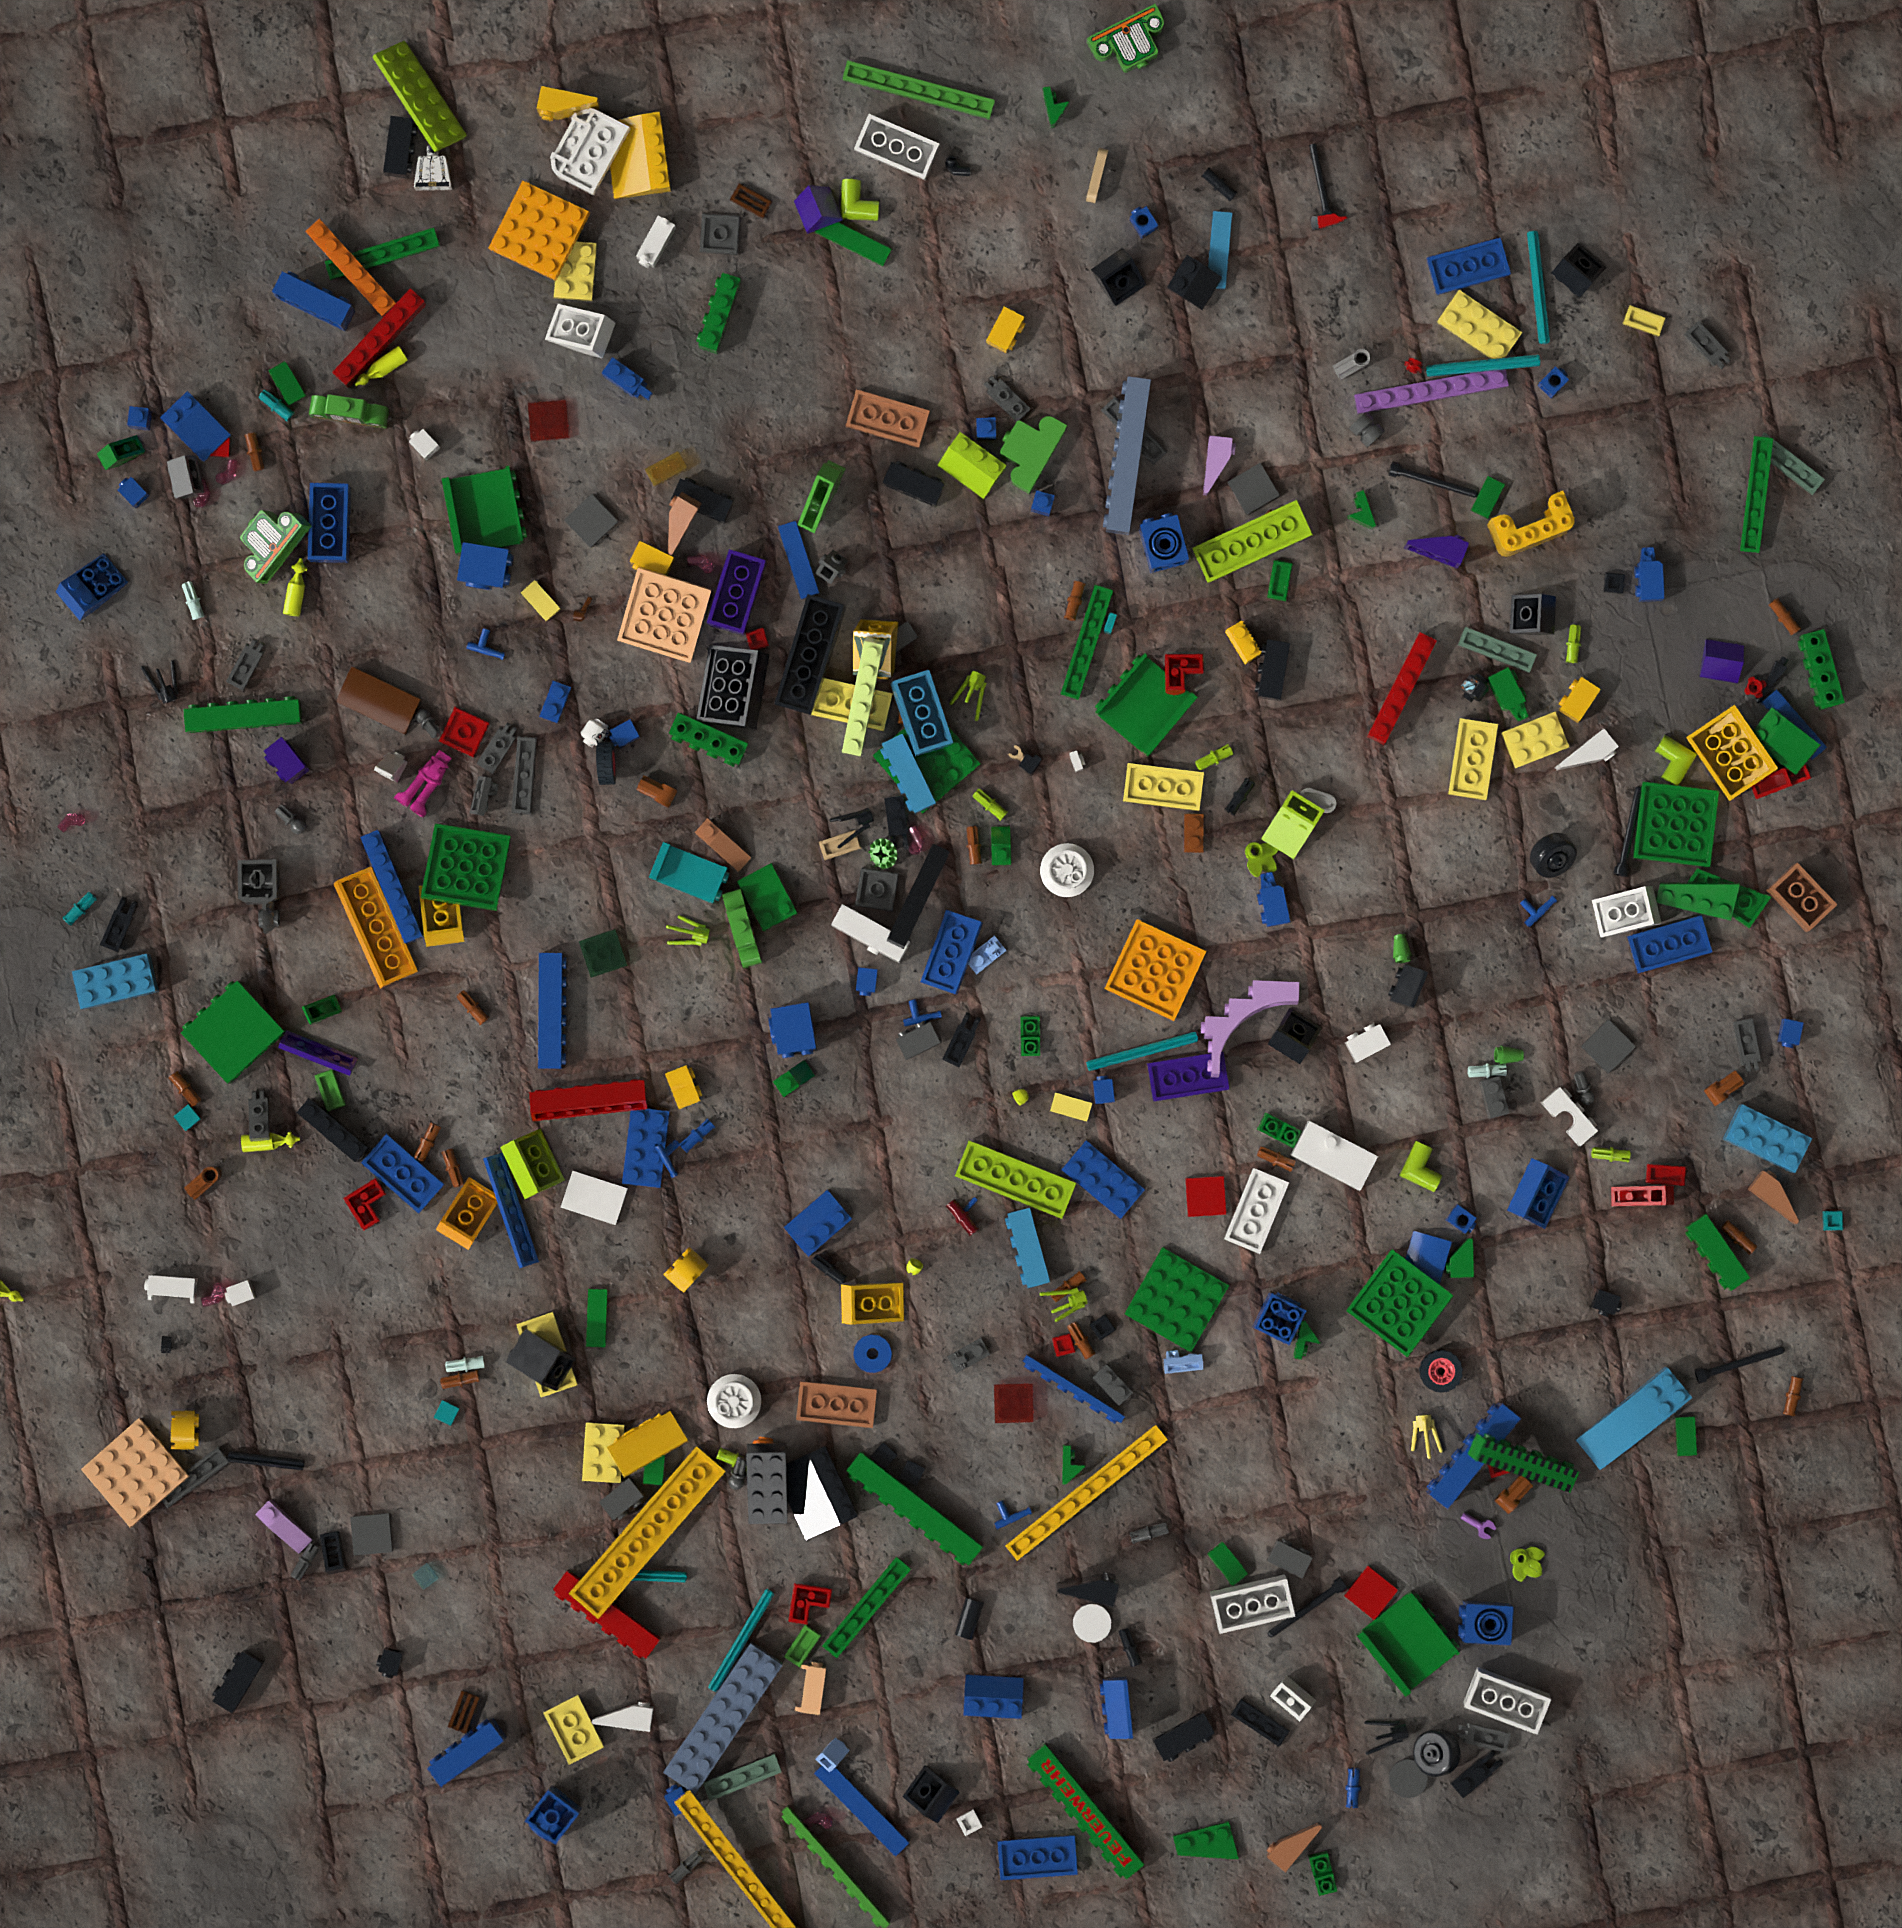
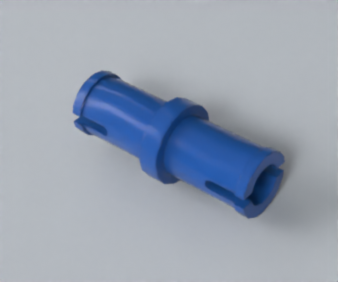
[679,1119,715,1153]
[1345,1767,1361,1808]

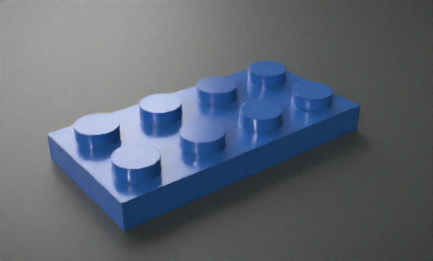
[1426,237,1511,296]
[920,910,983,995]
[1627,915,1712,973]
[622,1109,670,1188]
[361,1134,445,1214]
[1061,1141,1145,1219]
[997,1835,1078,1880]

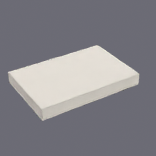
[561,1171,628,1225]

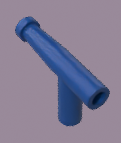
[466,628,505,660]
[1520,896,1557,928]
[903,999,942,1027]
[654,1140,680,1178]
[994,1500,1032,1529]

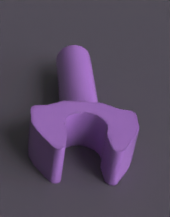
[1460,1512,1496,1539]

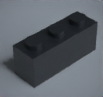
[383,116,418,179]
[883,461,945,508]
[671,477,734,524]
[1254,639,1290,701]
[212,1650,265,1713]
[1152,1711,1215,1762]

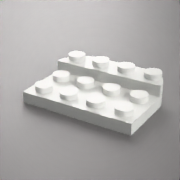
[550,108,631,195]

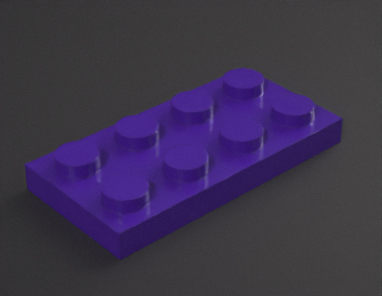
[1147,1052,1229,1102]

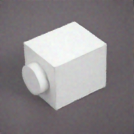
[409,429,440,461]
[225,1280,256,1306]

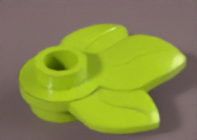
[1245,842,1278,877]
[1510,1547,1545,1582]

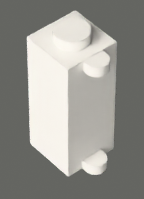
[636,216,676,268]
[145,1275,198,1304]

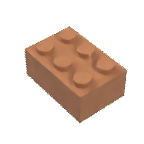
[1766,863,1837,932]

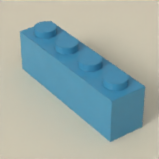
[880,734,936,814]
[1005,1208,1050,1288]

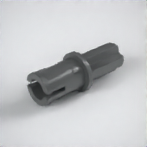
[1130,1523,1169,1544]
[291,1543,320,1581]
[668,1851,703,1884]

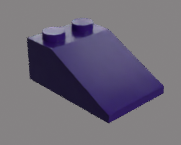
[1404,535,1469,569]

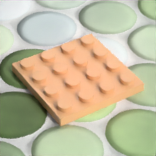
[617,567,712,663]
[81,1418,190,1528]

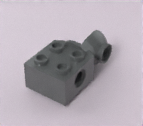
[238,859,280,934]

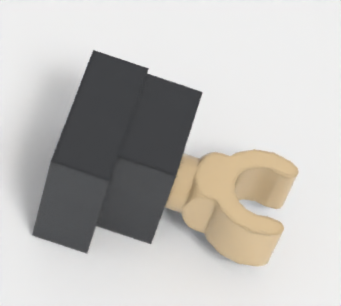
[1008,745,1042,776]

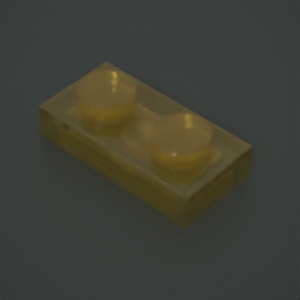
[645,451,688,487]

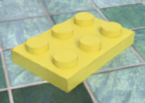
[554,242,597,301]
[1501,712,1569,769]
[582,1422,625,1483]
[543,1695,604,1765]

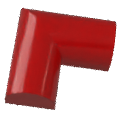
[1165,654,1204,695]
[343,1178,386,1231]
[788,1583,832,1624]

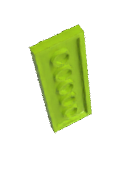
[373,40,467,152]
[1192,500,1313,583]
[955,1141,1076,1219]

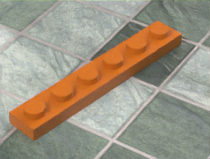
[305,219,396,317]

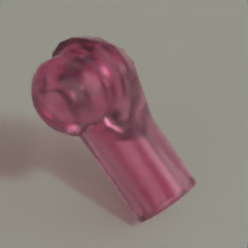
[215,459,237,485]
[193,479,211,508]
[687,555,714,574]
[57,813,85,832]
[909,825,925,855]
[201,1282,225,1307]
[804,1812,833,1829]

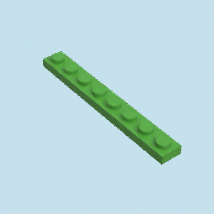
[842,60,995,120]
[781,1805,890,1928]

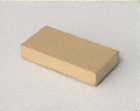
[819,830,861,860]

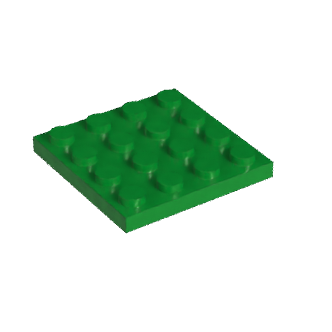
[872,726,980,814]
[1633,782,1719,868]
[421,823,511,911]
[1124,1247,1229,1352]
[1346,1249,1454,1358]

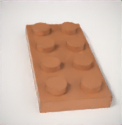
[846,389,930,448]
[796,1381,877,1428]

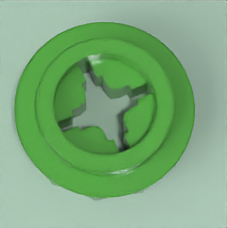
[868,838,897,869]

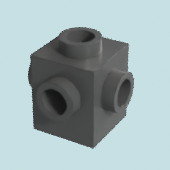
[816,550,848,584]

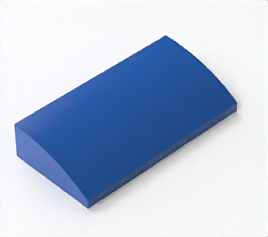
[1405,1231,1452,1284]

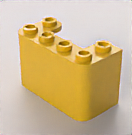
[1487,491,1575,557]

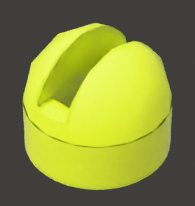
[1012,1089,1029,1106]
[906,1258,923,1275]

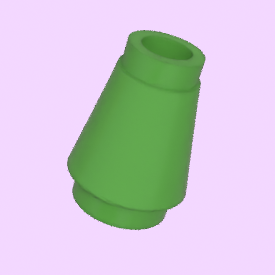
[1393,934,1412,963]
[1494,1045,1524,1065]

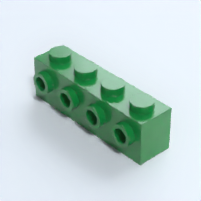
[696,273,741,354]
[1798,629,1845,711]
[669,713,749,767]
[1685,1214,1750,1291]

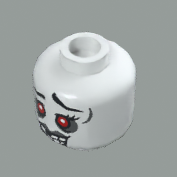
[581,718,610,748]

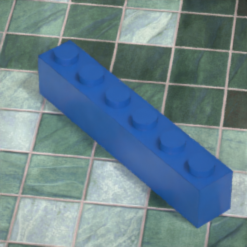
[360,830,424,944]
[538,953,567,1069]

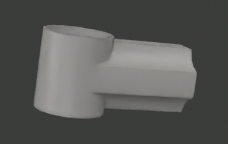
[1333,349,1370,380]

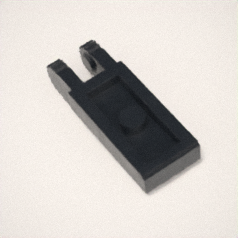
[884,796,909,850]
[100,896,138,953]
[942,1012,981,1068]
[1450,1750,1503,1798]

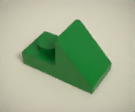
[1042,86,1069,128]
[1347,490,1376,530]
[991,827,1011,866]
[302,994,342,1025]
[773,1060,815,1097]
[1293,1320,1321,1360]
[1062,1445,1086,1485]

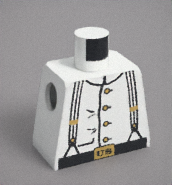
[414,146,452,191]

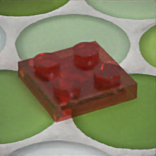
[528,400,569,442]
[994,1383,1033,1423]

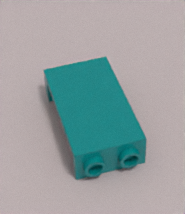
[649,842,730,904]

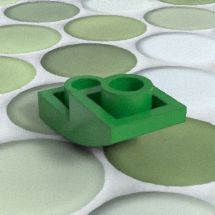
[268,361,305,405]
[1020,1015,1040,1056]
[1257,1113,1302,1148]
[643,1455,665,1485]
[1207,1542,1248,1586]
[1308,1850,1337,1896]

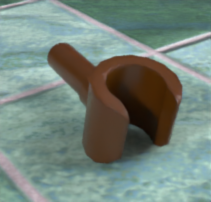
[573,597,592,622]

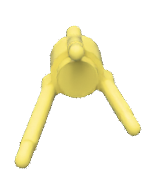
[1411,1415,1443,1459]

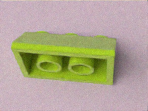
[937,432,1007,499]
[500,1129,565,1199]

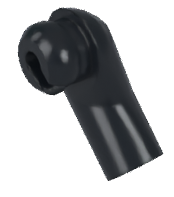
[945,156,971,176]

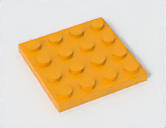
[488,180,590,281]
[1104,919,1206,1021]

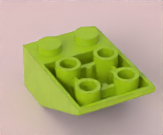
[1261,790,1325,859]

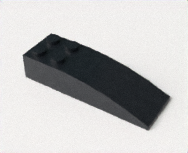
[774,594,846,715]

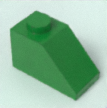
[97,435,145,471]
[1445,1238,1474,1278]

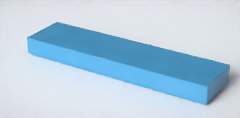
[1208,211,1232,289]

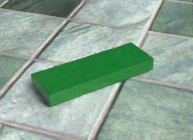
[586,1289,608,1347]

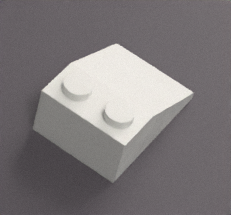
[545,304,615,358]
[1555,729,1619,770]
[1592,886,1662,938]

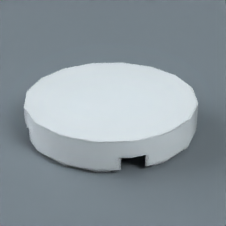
[1073,1604,1111,1643]

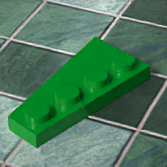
[1656,883,1740,921]

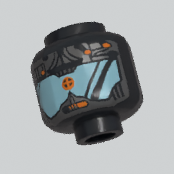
[1461,673,1490,703]

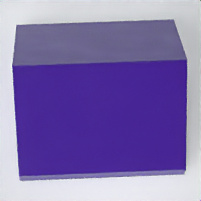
[794,185,843,234]
[1699,639,1744,683]

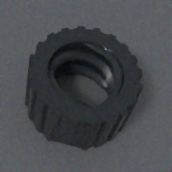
[161,1336,172,1353]

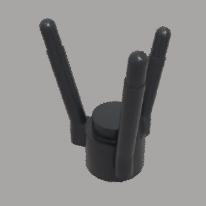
[141,660,179,704]
[829,808,874,849]
[1364,1721,1408,1755]

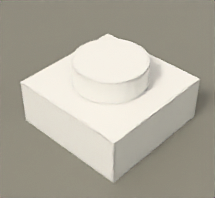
[1069,751,1085,773]
[956,1809,982,1836]

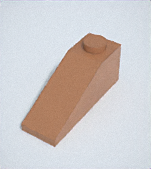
[668,492,702,556]
[695,818,751,872]
[1748,1170,1799,1224]
[1266,1823,1322,1872]

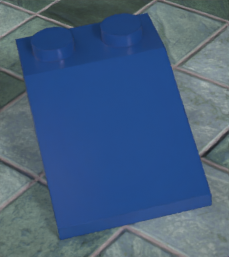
[160,391,231,462]

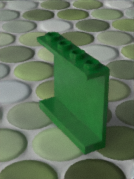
[441,466,527,556]
[1095,653,1198,757]
[181,981,286,1084]
[1356,1591,1460,1697]

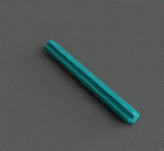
[1527,231,1550,344]
[1426,355,1541,377]
[1086,1032,1198,1071]
[708,1589,774,1692]

